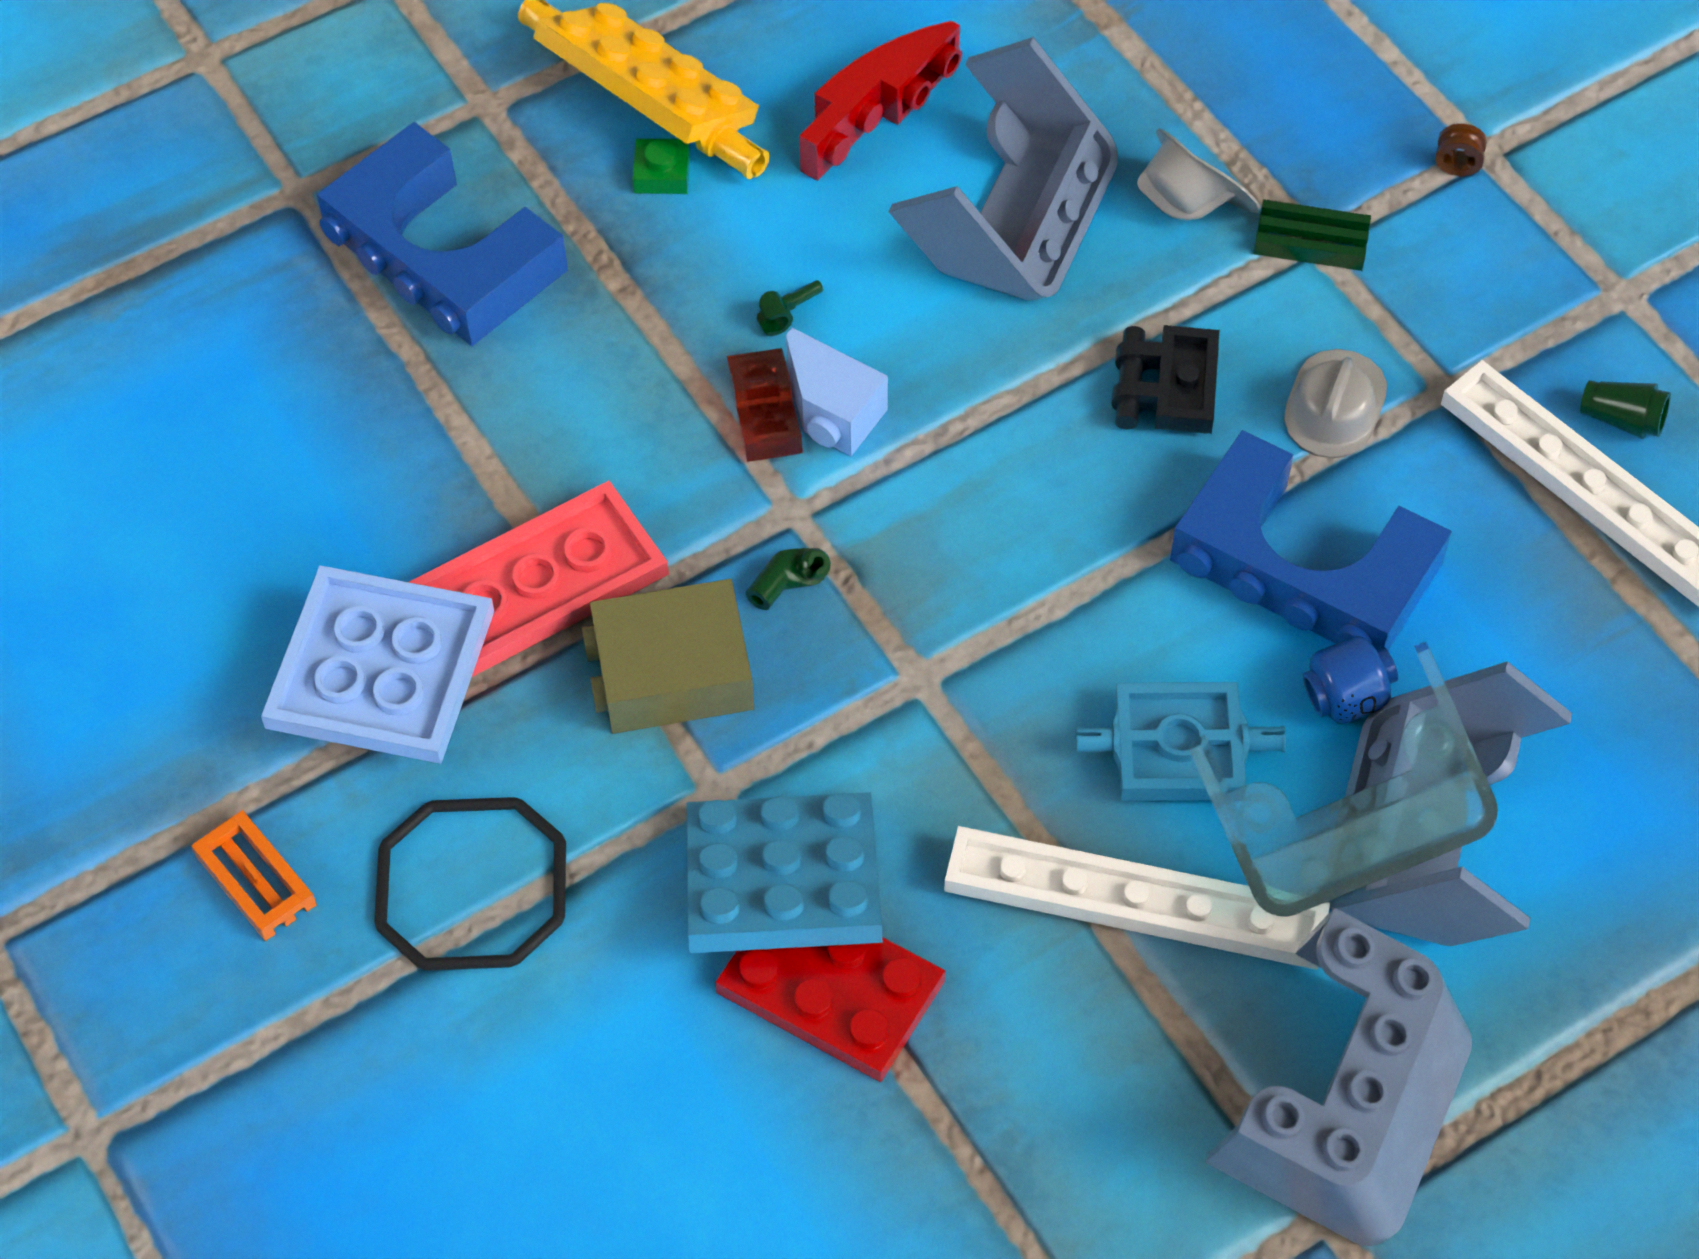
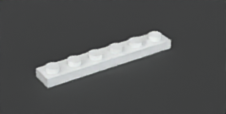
[1441,360,1699,607]
[944,826,1330,970]

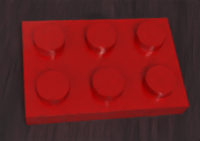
[715,937,945,1083]

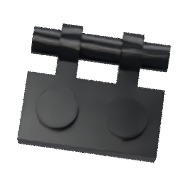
[1111,325,1220,434]

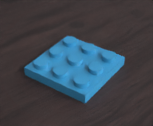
[686,792,883,953]

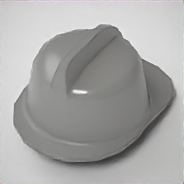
[1137,129,1261,221]
[1284,349,1387,458]

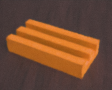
[191,810,317,942]

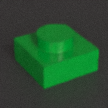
[633,139,690,194]

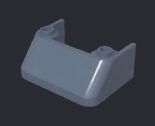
[888,37,1118,301]
[1322,661,1572,946]

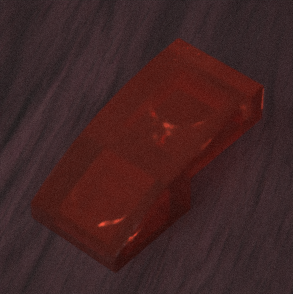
[727,348,803,462]

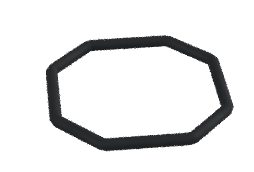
[374,797,566,971]

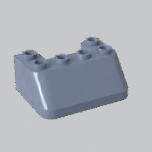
[1205,907,1472,1246]

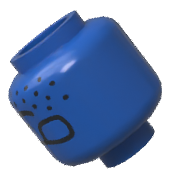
[1303,636,1399,725]

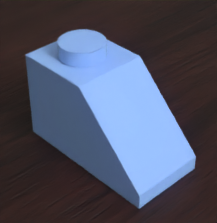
[786,328,888,456]

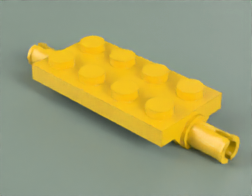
[518,0,770,179]

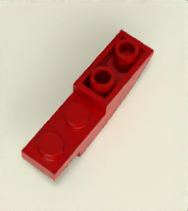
[799,20,962,181]

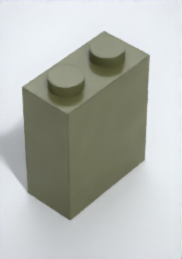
[582,578,754,734]

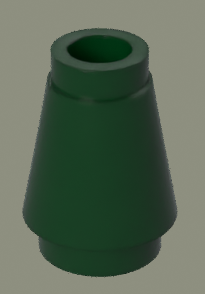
[1580,380,1671,439]

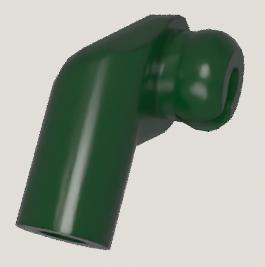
[745,548,831,610]

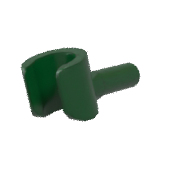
[756,280,823,336]

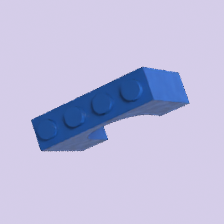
[316,122,568,346]
[1170,430,1452,650]

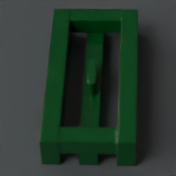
[1254,199,1371,271]

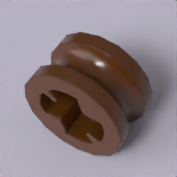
[1435,123,1487,176]

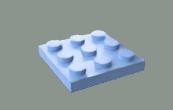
[261,565,494,764]

